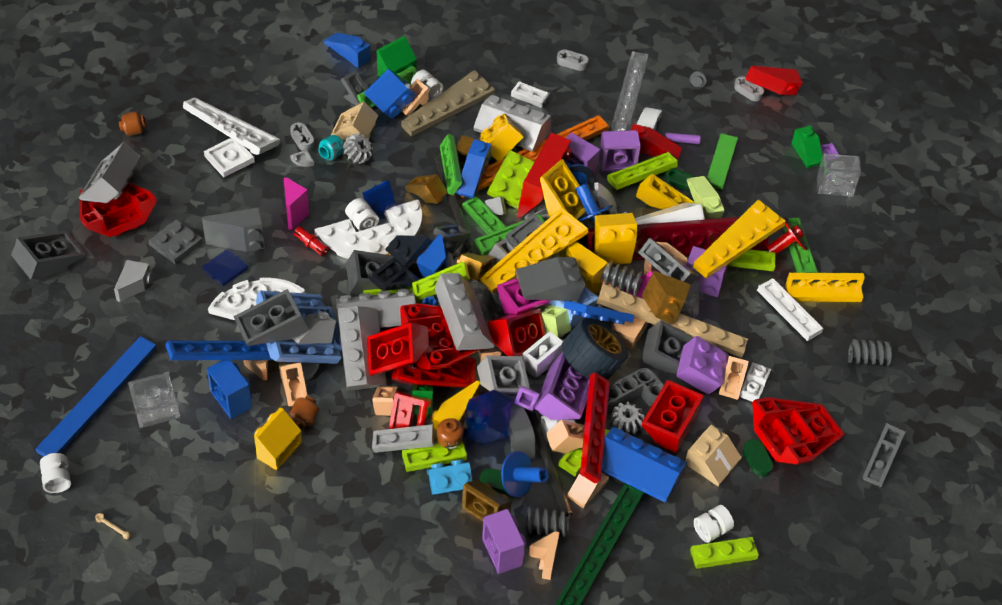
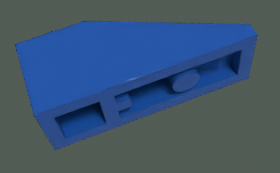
[324,32,371,68]
[456,139,491,199]

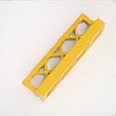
[785,273,865,302]

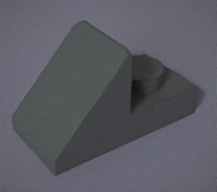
[340,70,367,106]
[433,224,471,254]

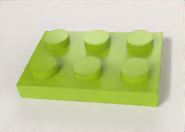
[487,150,534,209]

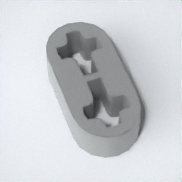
[557,50,588,71]
[734,76,764,102]
[290,123,314,151]

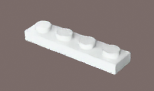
[757,278,823,341]

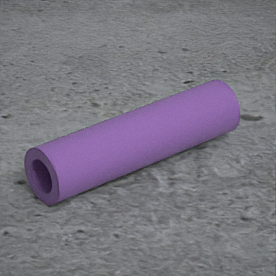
[665,133,700,144]

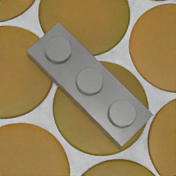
[372,424,435,453]

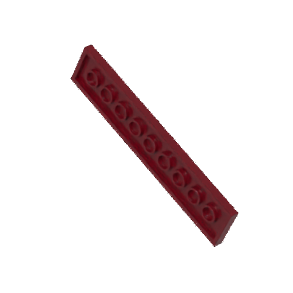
[586,217,769,261]

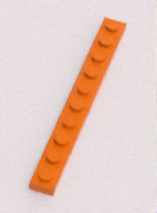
[460,115,609,198]

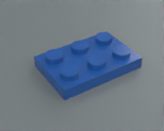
[564,301,634,325]

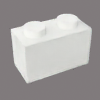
[523,331,563,379]

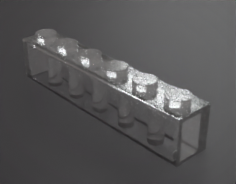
[611,51,648,131]

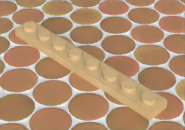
[596,284,748,358]

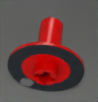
[767,217,808,255]

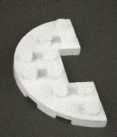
[315,200,422,259]
[208,278,307,320]

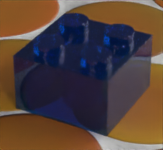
[463,390,513,445]

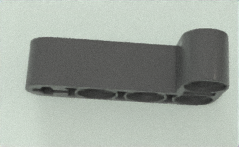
[607,368,664,415]
[495,393,535,460]

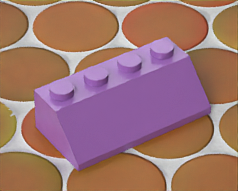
[535,352,589,420]

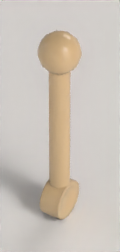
[95,513,131,540]

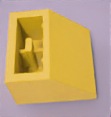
[480,113,524,161]
[254,407,302,470]

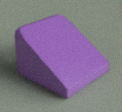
[514,386,540,411]

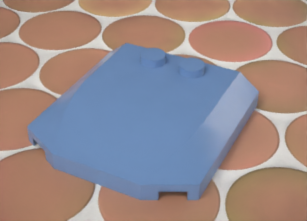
[256,290,342,364]

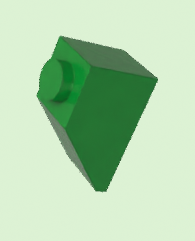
[791,125,824,168]
[412,385,433,418]

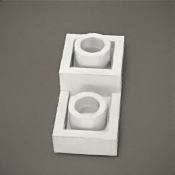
[637,107,662,130]
[592,182,618,214]
[739,363,771,402]

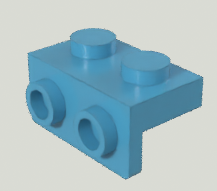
[426,460,472,495]

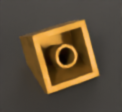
[642,271,690,324]
[462,480,512,521]

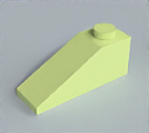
[687,176,724,219]
[530,304,571,338]

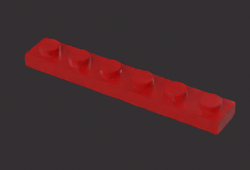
[580,372,610,484]

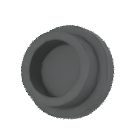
[690,71,707,88]

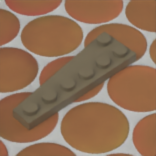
[401,70,495,137]

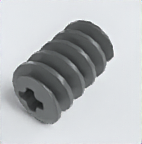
[600,261,643,297]
[848,339,892,366]
[526,507,570,538]

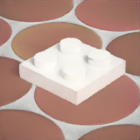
[204,138,254,177]

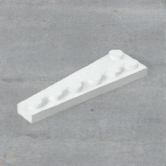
[183,98,280,154]

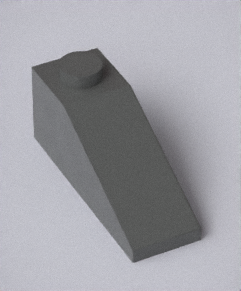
[638,238,699,287]
[862,423,906,488]

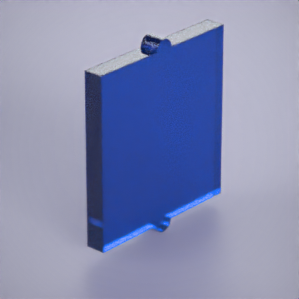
[363,180,396,215]
[202,249,248,286]

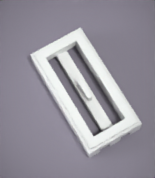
[511,82,549,108]

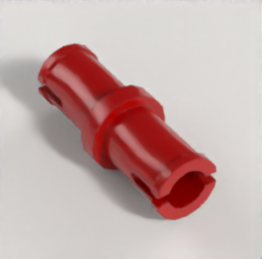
[294,226,329,257]

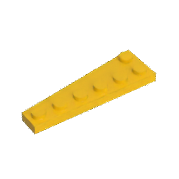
[693,200,786,278]
[479,207,588,294]

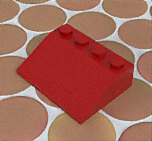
[517,132,572,218]

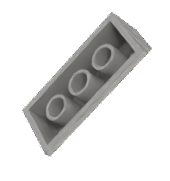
[473,95,551,151]
[79,141,140,203]
[435,273,495,350]
[336,289,416,328]
[338,306,387,391]

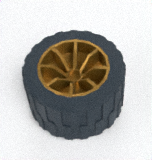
[561,318,628,380]

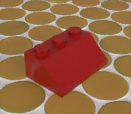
[487,308,546,356]
[367,322,429,376]
[641,380,704,453]

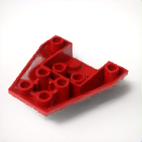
[400,303,482,370]

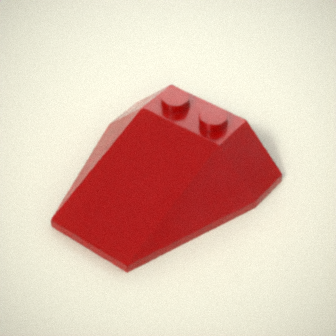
[80,183,157,237]
[392,356,476,388]
[752,397,845,464]

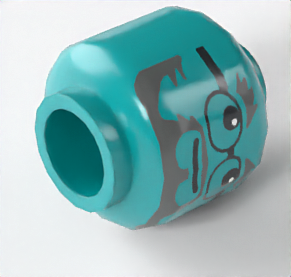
[318,135,345,161]

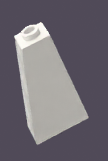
[635,203,705,225]

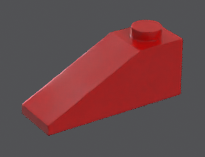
[745,66,803,96]
[631,124,682,161]

